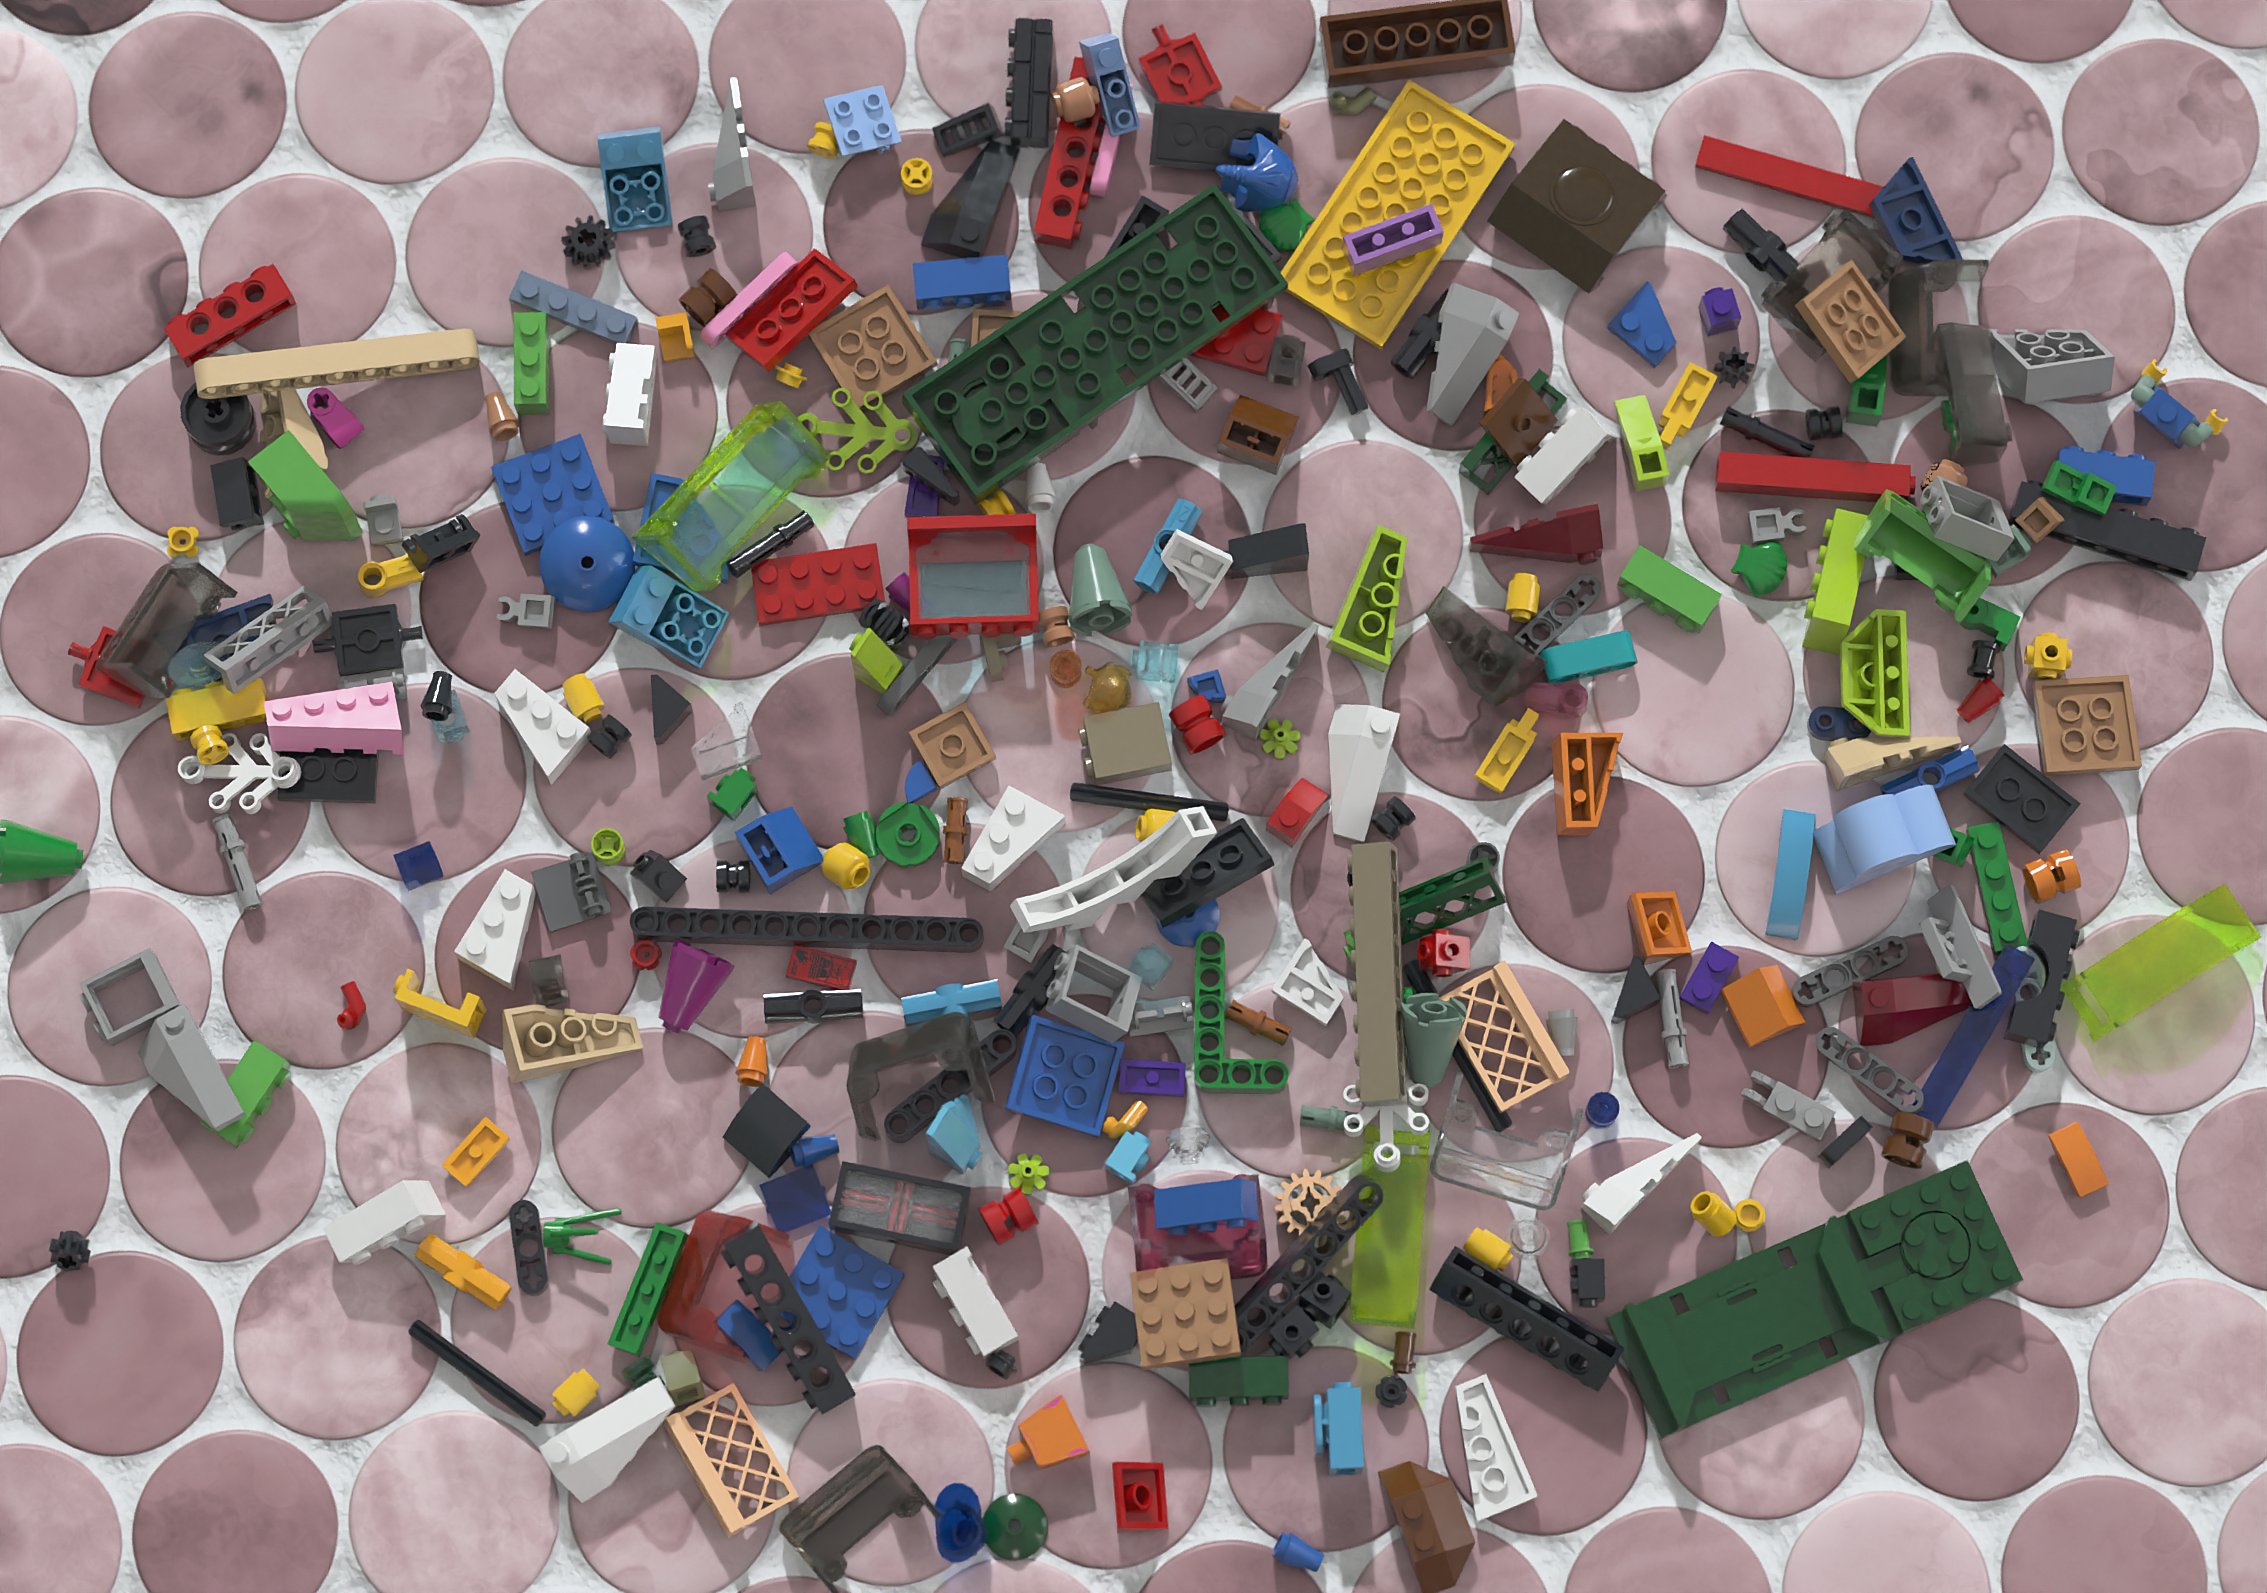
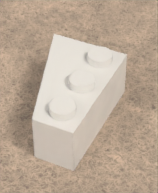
[603,343,657,446]
[1515,407,1616,505]
[454,869,536,991]

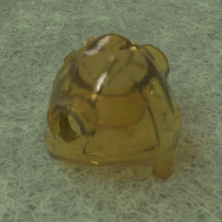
[1083,661,1132,714]

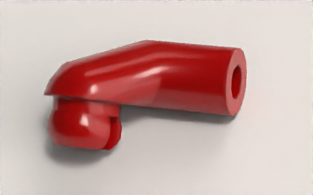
[337,981,366,1030]

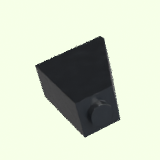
[1223,523,1309,579]

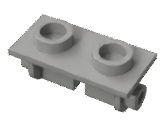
[338,668,407,701]
[1129,995,1194,1037]

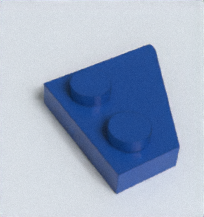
[1607,281,1676,368]

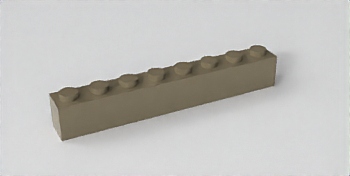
[1347,841,1407,1107]

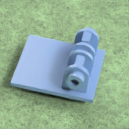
[823,85,902,157]

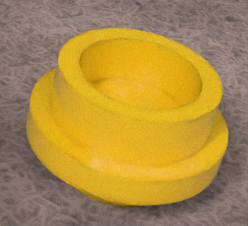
[1733,1199,1766,1232]

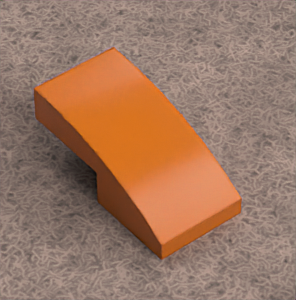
[2048,1121,2109,1198]

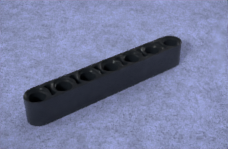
[1235,1175,1384,1355]

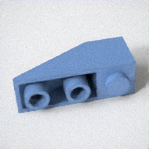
[1079,33,1141,137]

